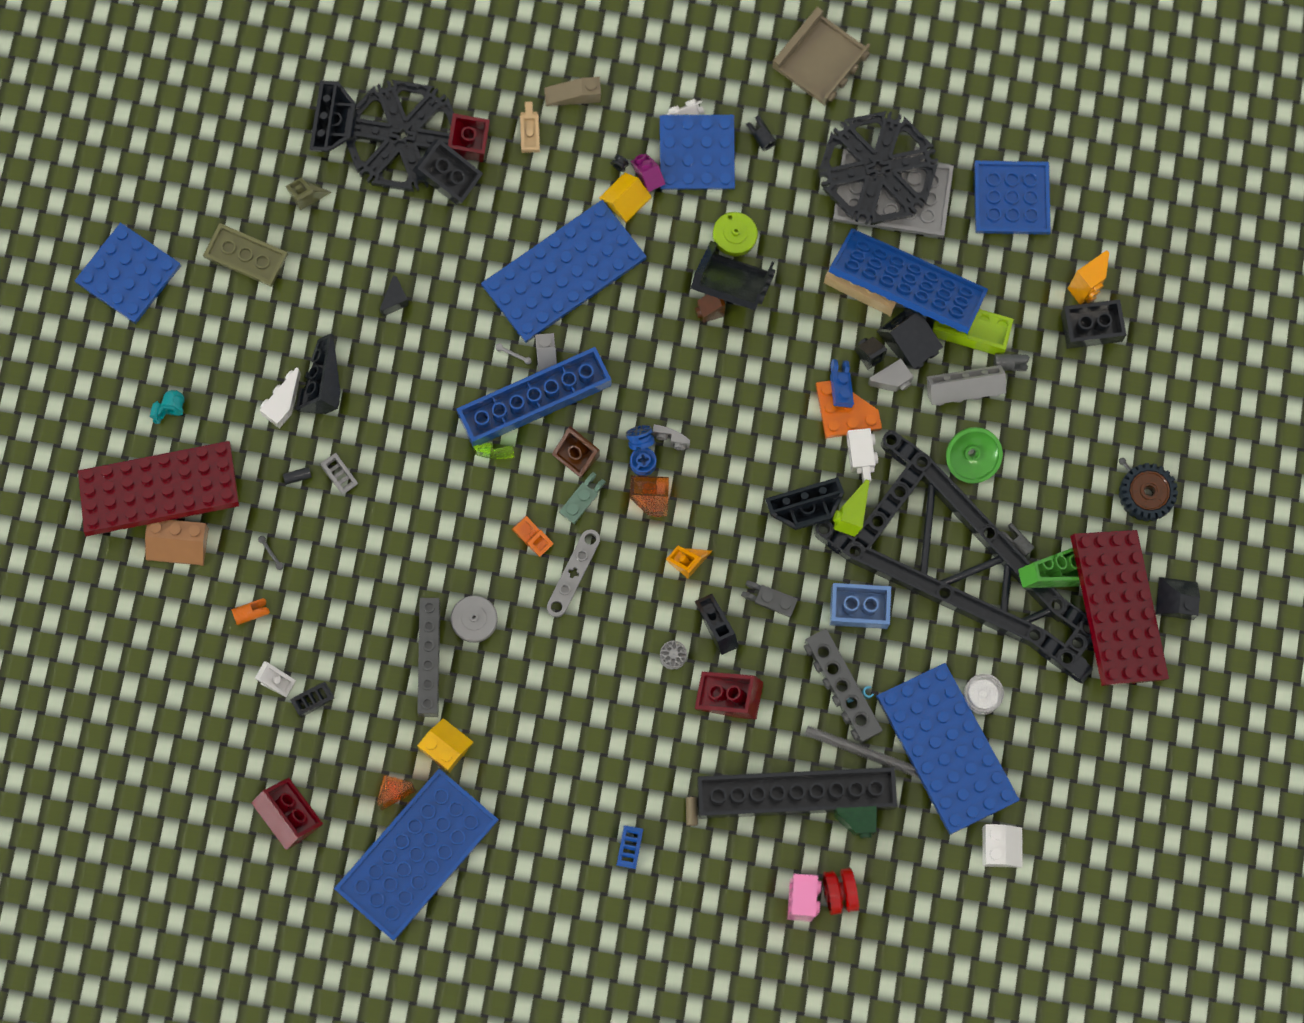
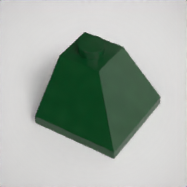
[833,806,877,839]

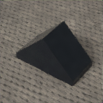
[380,275,409,316]

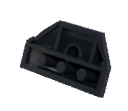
[309,80,356,152]
[765,477,844,530]

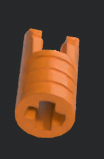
[231,598,270,625]

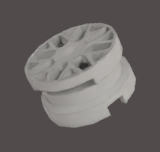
[660,641,687,670]

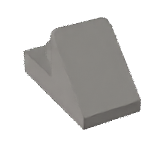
[535,333,557,372]

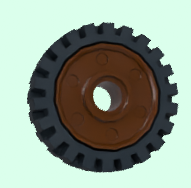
[1119,463,1178,521]

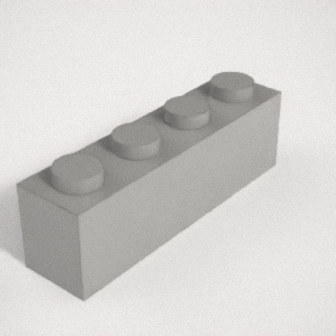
[927,365,1006,405]

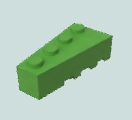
[1018,548,1080,588]

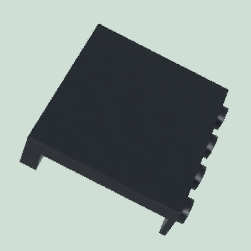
[690,241,776,311]

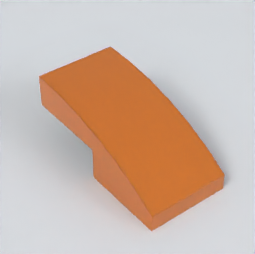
[512,516,554,557]

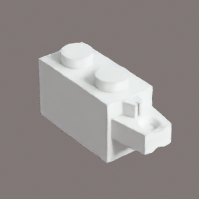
[846,428,878,483]

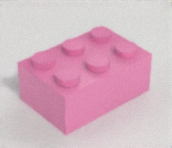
[787,874,821,922]

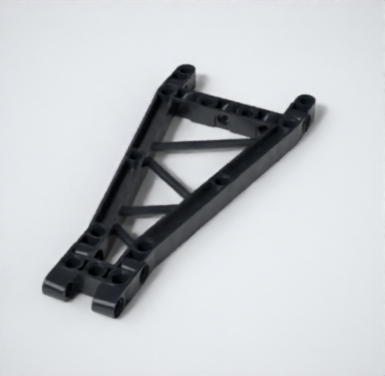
[814,431,1093,684]

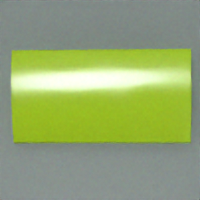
[932,309,1014,355]

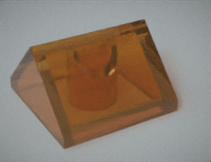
[377,775,416,810]

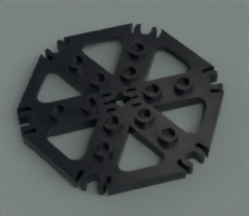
[346,80,454,192]
[818,111,938,225]

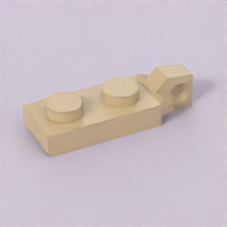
[520,102,540,153]

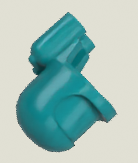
[150,390,185,424]

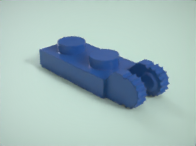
[830,359,854,408]

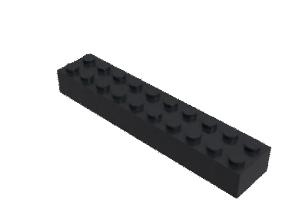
[697,767,897,819]

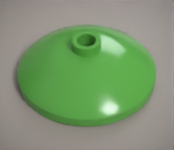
[946,427,1003,483]

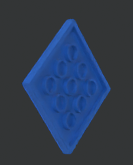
[660,115,735,190]
[974,161,1051,235]
[74,222,181,324]

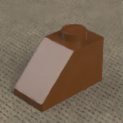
[695,294,726,323]

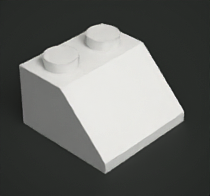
[982,824,1022,868]

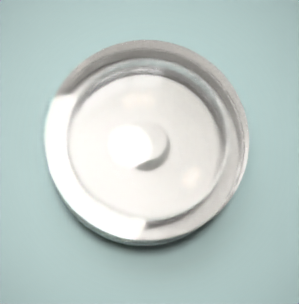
[963,674,1004,715]

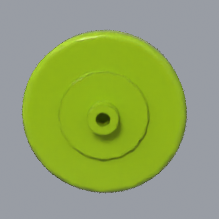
[712,212,758,256]

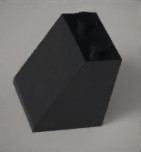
[877,309,943,370]

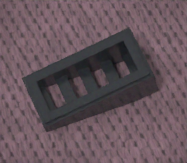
[290,682,335,718]

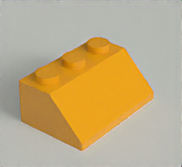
[1068,250,1109,304]

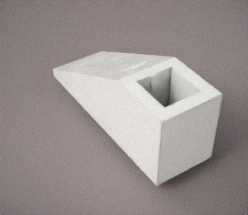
[260,367,301,429]

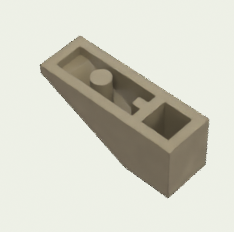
[544,77,601,106]

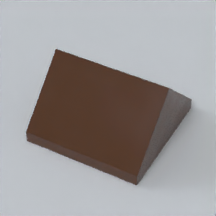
[551,426,600,478]

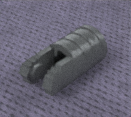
[994,354,1030,371]
[1001,523,1035,557]

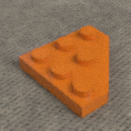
[816,380,882,439]

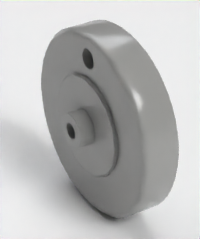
[451,596,498,643]

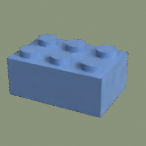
[830,583,891,629]

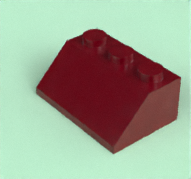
[252,778,323,850]

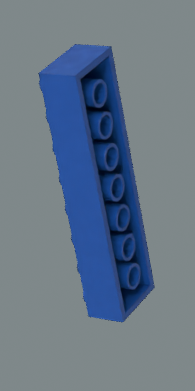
[456,347,611,448]

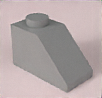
[868,359,913,392]

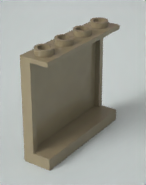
[772,7,870,106]

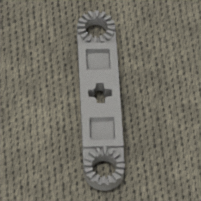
[547,530,600,618]

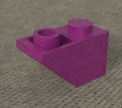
[630,153,665,192]

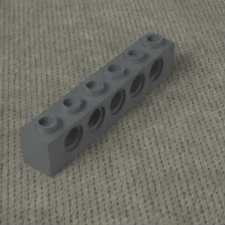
[417,598,441,717]
[804,629,883,744]

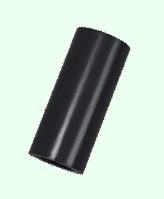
[283,467,312,485]

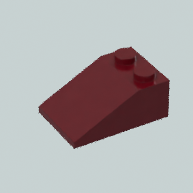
[695,671,763,720]

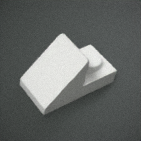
[255,661,296,697]

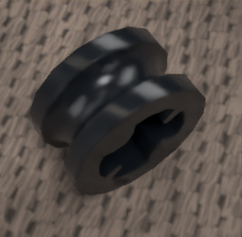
[611,154,629,172]

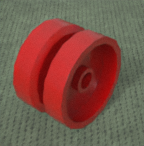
[823,868,859,915]

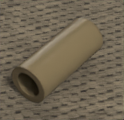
[686,797,698,826]

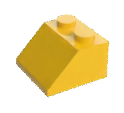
[417,718,474,773]

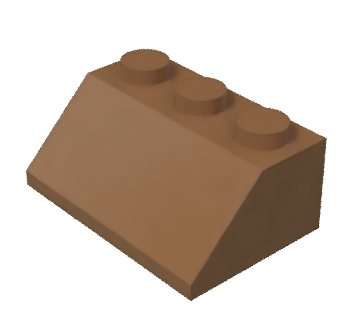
[145,520,209,566]

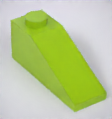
[833,479,870,537]

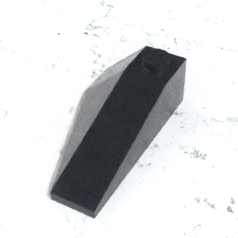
[296,334,340,414]

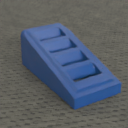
[616,825,643,869]

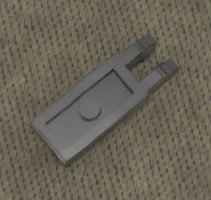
[741,580,798,618]

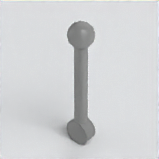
[495,343,532,364]

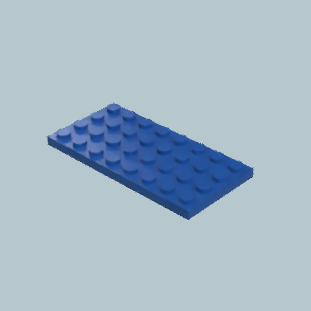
[481,200,647,343]
[828,228,988,334]
[876,663,1020,835]
[334,769,499,941]

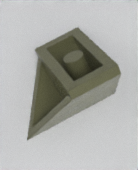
[285,177,332,210]

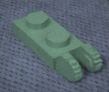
[559,472,606,524]

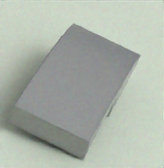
[653,424,690,450]

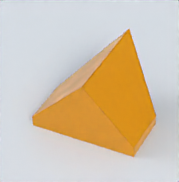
[666,545,712,579]

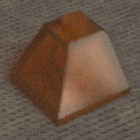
[630,475,669,517]

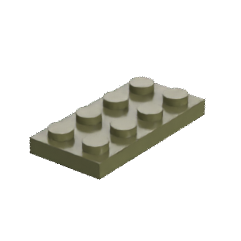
[203,223,288,287]

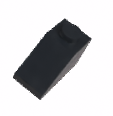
[855,337,887,370]

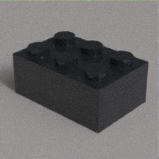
[412,139,483,205]
[1061,299,1126,349]

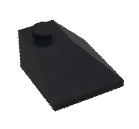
[1155,577,1200,620]

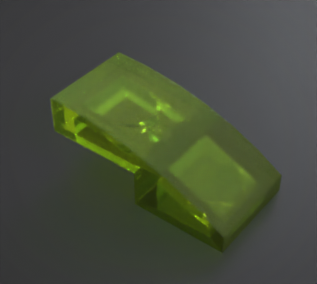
[473,442,514,459]

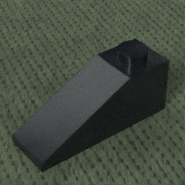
[695,594,739,655]

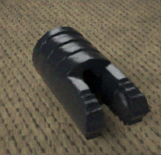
[746,115,777,151]

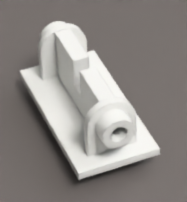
[664,99,704,115]

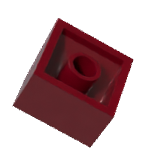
[448,113,490,162]

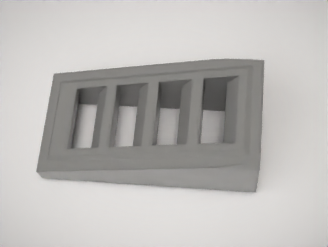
[319,453,358,495]

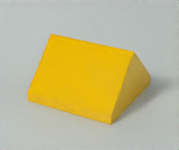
[599,173,652,223]

